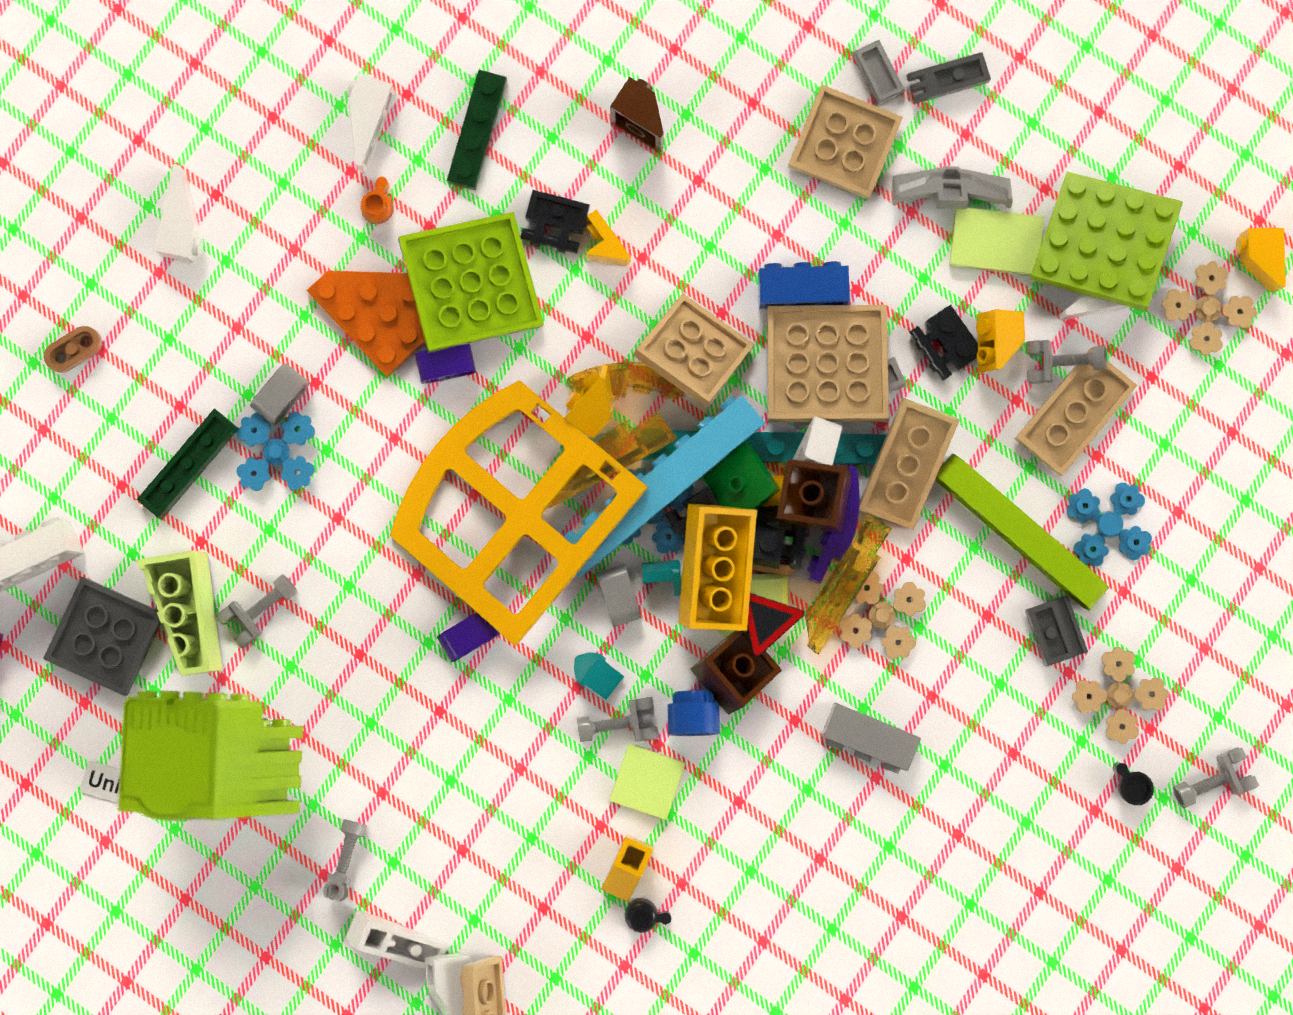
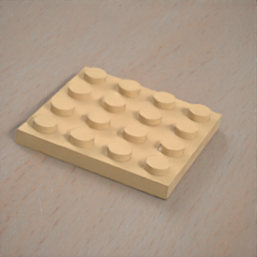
[767,305,889,422]

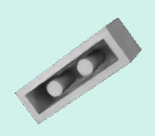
[821,702,921,774]

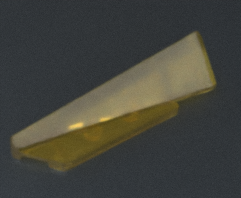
[548,411,676,508]
[805,513,892,655]

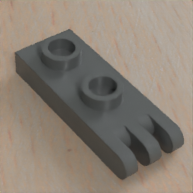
[906,52,991,104]

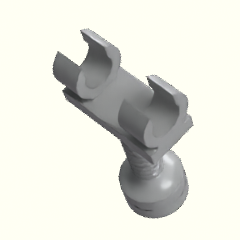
[1026,340,1107,384]
[216,574,298,648]
[577,697,659,742]
[1173,747,1259,809]
[323,819,367,902]

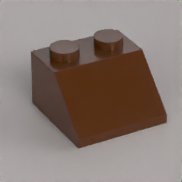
[610,77,664,153]
[776,459,852,534]
[690,629,782,715]

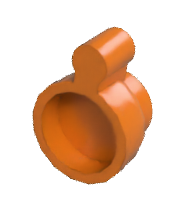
[360,177,394,224]

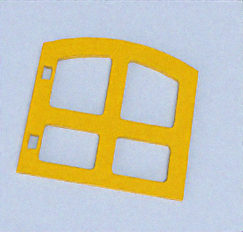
[390,380,649,646]

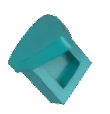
[642,560,682,596]
[574,652,624,700]

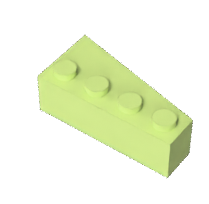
[137,551,223,676]

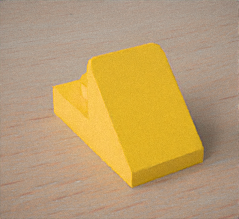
[585,209,631,266]

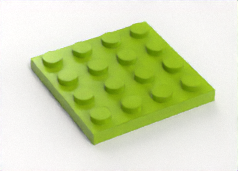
[1030,171,1183,312]
[398,212,544,353]

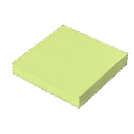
[609,743,685,820]

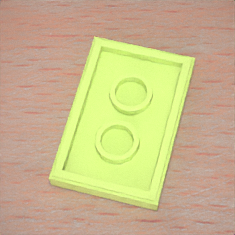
[949,207,1044,276]

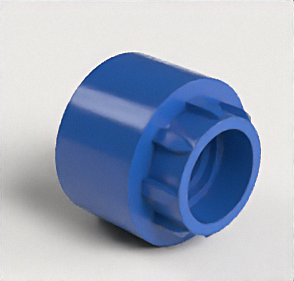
[667,690,720,736]

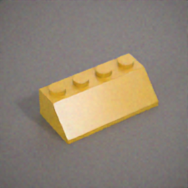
[678,504,757,631]

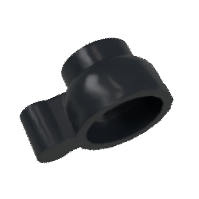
[1112,762,1154,806]
[624,898,672,933]

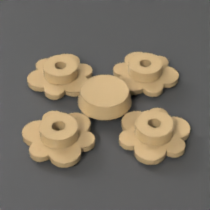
[1161,261,1257,356]
[839,571,926,659]
[1072,647,1169,744]

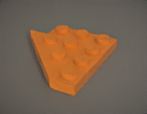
[306,270,425,378]

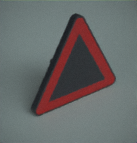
[747,593,804,657]

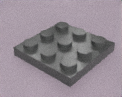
[43,577,161,696]

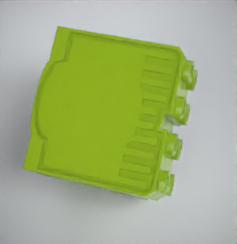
[118,690,303,821]

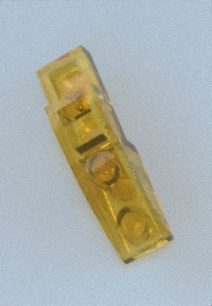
[567,362,686,401]

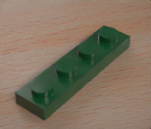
[447,70,508,191]
[136,408,239,520]

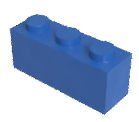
[757,261,850,309]

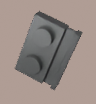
[1025,595,1088,666]

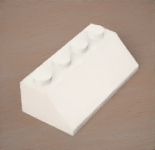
[0,517,85,592]

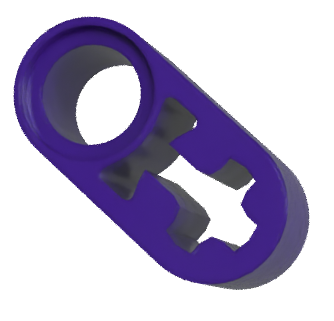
[415,344,476,384]
[437,612,501,663]

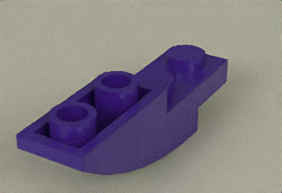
[806,465,860,584]

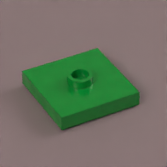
[703,442,781,510]

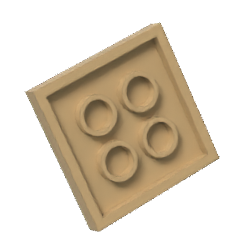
[788,84,903,200]
[633,293,755,408]

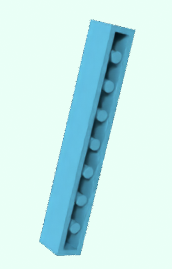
[563,395,765,578]

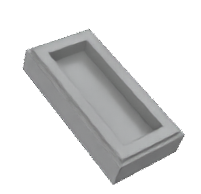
[852,40,905,106]

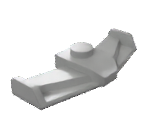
[892,166,1013,209]

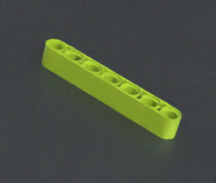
[935,453,1109,611]

